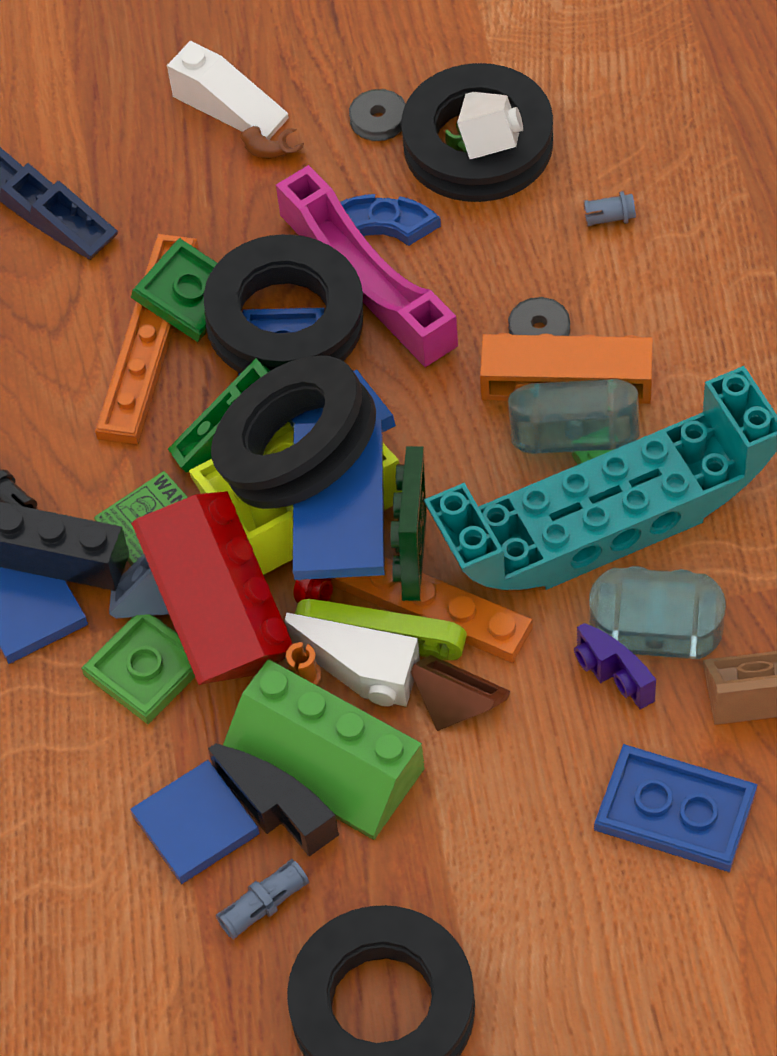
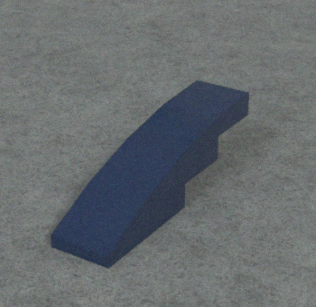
[0,147,118,260]

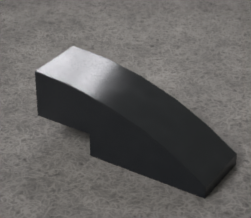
[208,743,339,856]

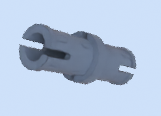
[215,858,309,940]

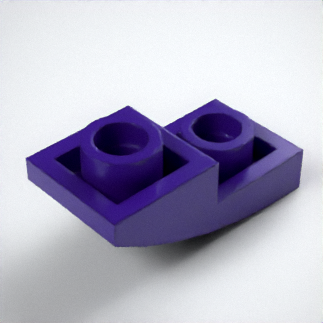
[574,623,656,709]

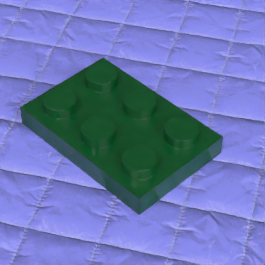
[390,446,427,601]

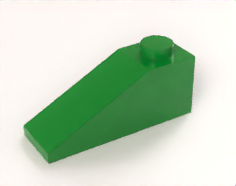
[168,358,270,473]

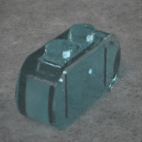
[508,379,640,454]
[589,566,726,659]

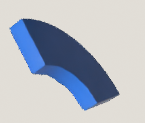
[340,194,441,246]

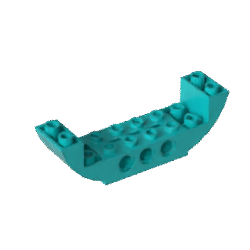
[424,366,777,590]

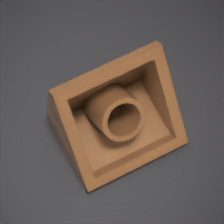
[703,651,777,725]

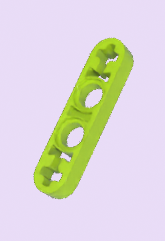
[295,599,467,660]

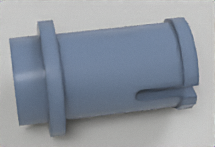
[583,191,636,227]

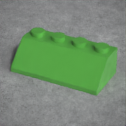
[223,659,425,840]

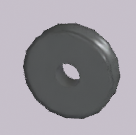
[349,89,406,141]
[508,297,570,336]

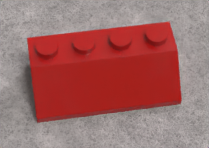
[131,491,293,685]

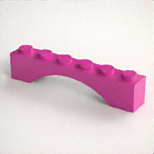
[276,165,458,367]

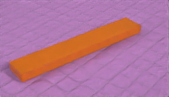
[95,234,199,445]

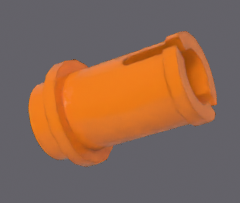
[286,642,322,686]

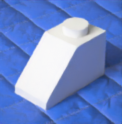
[457,92,523,159]

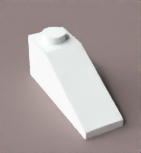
[167,41,289,140]
[284,613,420,707]

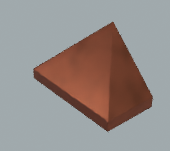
[411,655,510,731]

